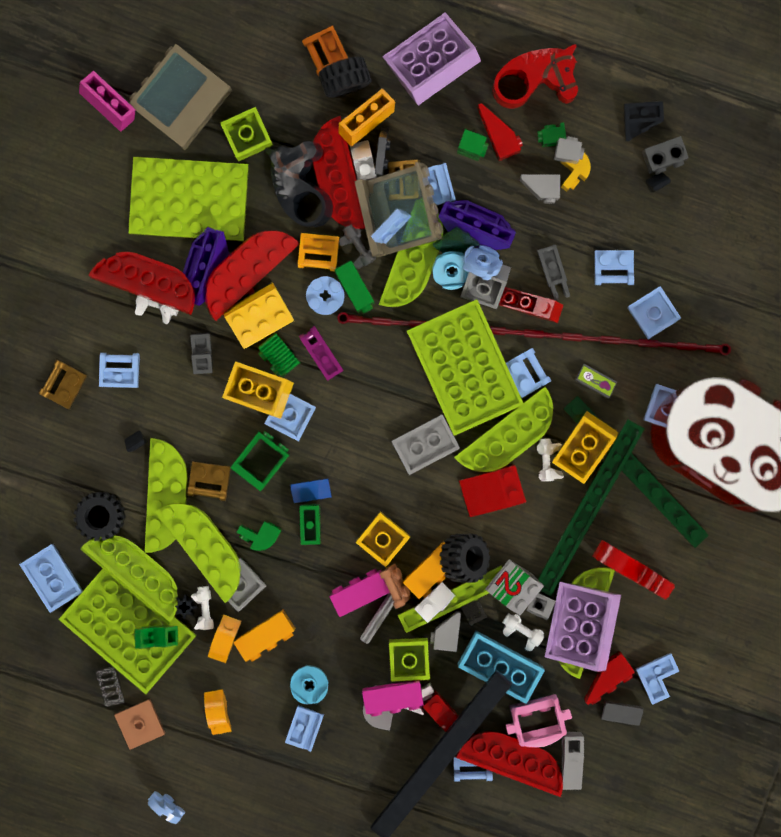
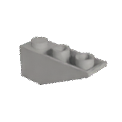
[562,732,584,790]

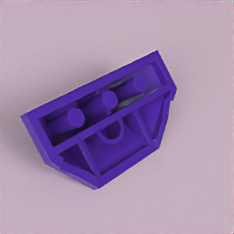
[438,200,516,250]
[182,227,229,306]

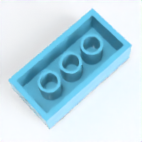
[458,630,545,704]

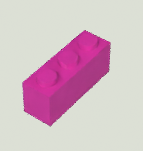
[79,71,136,132]
[329,568,390,617]
[362,680,424,717]

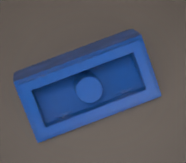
[290,478,332,503]

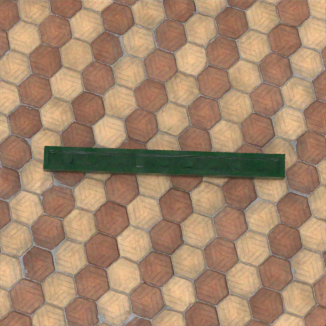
[563,396,709,548]
[538,419,645,596]

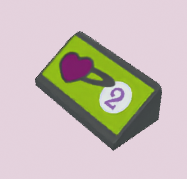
[575,364,617,399]

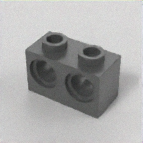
[642,136,689,175]

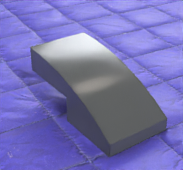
[190,332,213,374]

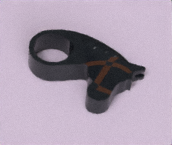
[265,141,333,227]

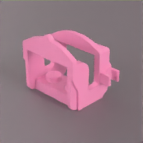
[506,694,572,747]

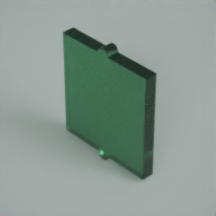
[433,226,479,255]

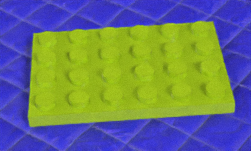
[129,157,249,242]
[407,299,524,436]
[59,569,197,694]

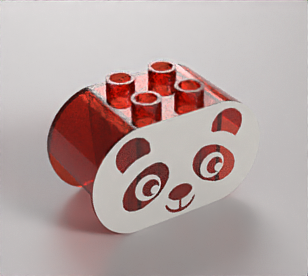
[651,378,781,512]

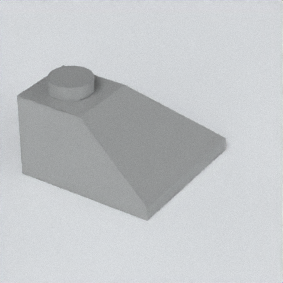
[461,264,511,309]

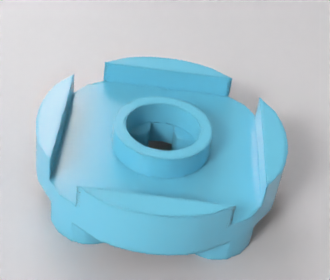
[432,251,469,290]
[290,665,329,704]

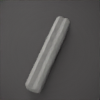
[360,593,394,644]

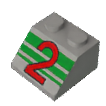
[485,559,544,615]

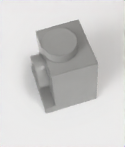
[526,593,556,621]

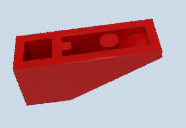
[477,103,523,161]
[423,690,474,736]

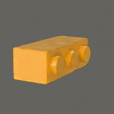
[339,88,395,147]
[403,541,446,599]
[233,609,296,662]

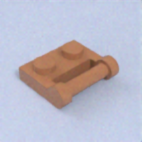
[379,564,411,609]

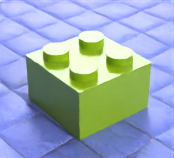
[220,107,273,162]
[389,638,430,681]

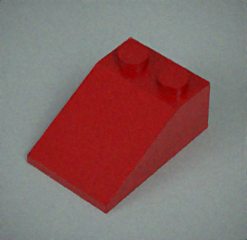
[459,464,526,517]

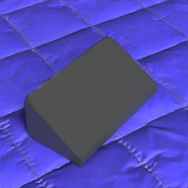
[601,700,644,726]

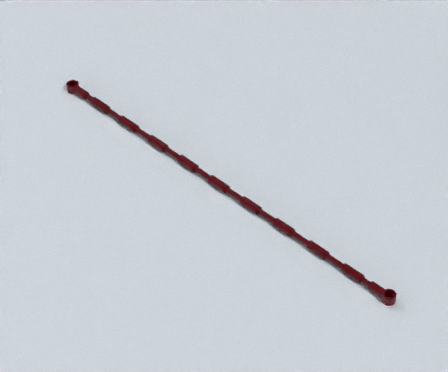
[337,312,731,355]

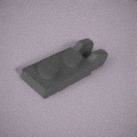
[537,244,570,301]

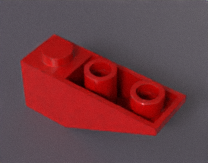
[499,287,563,323]
[584,651,635,705]

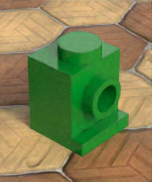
[537,122,566,147]

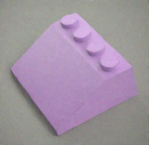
[383,13,481,105]
[545,582,621,671]

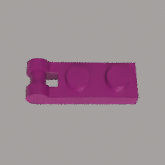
[299,326,344,381]

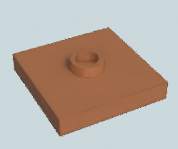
[114,699,165,750]

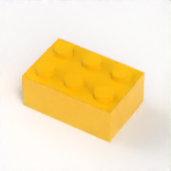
[224,283,294,349]
[222,361,294,419]
[552,411,619,484]

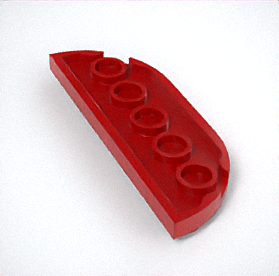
[313,116,366,230]
[205,231,300,321]
[89,252,195,315]
[455,731,563,797]

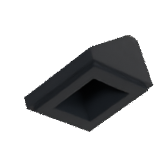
[645,173,671,193]
[124,431,147,452]

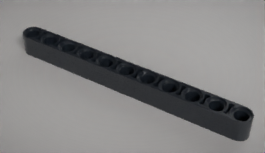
[370,670,513,837]

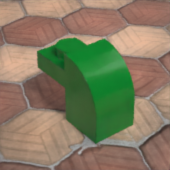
[236,520,282,551]
[134,625,178,649]

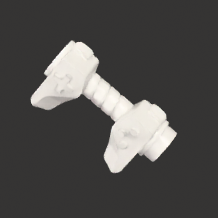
[135,296,179,324]
[537,438,564,481]
[191,586,214,630]
[502,613,544,651]

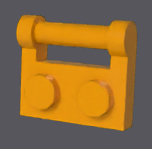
[298,233,339,271]

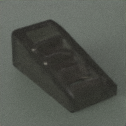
[96,666,125,707]

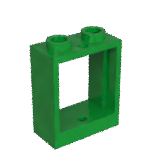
[335,261,375,314]
[230,431,290,492]

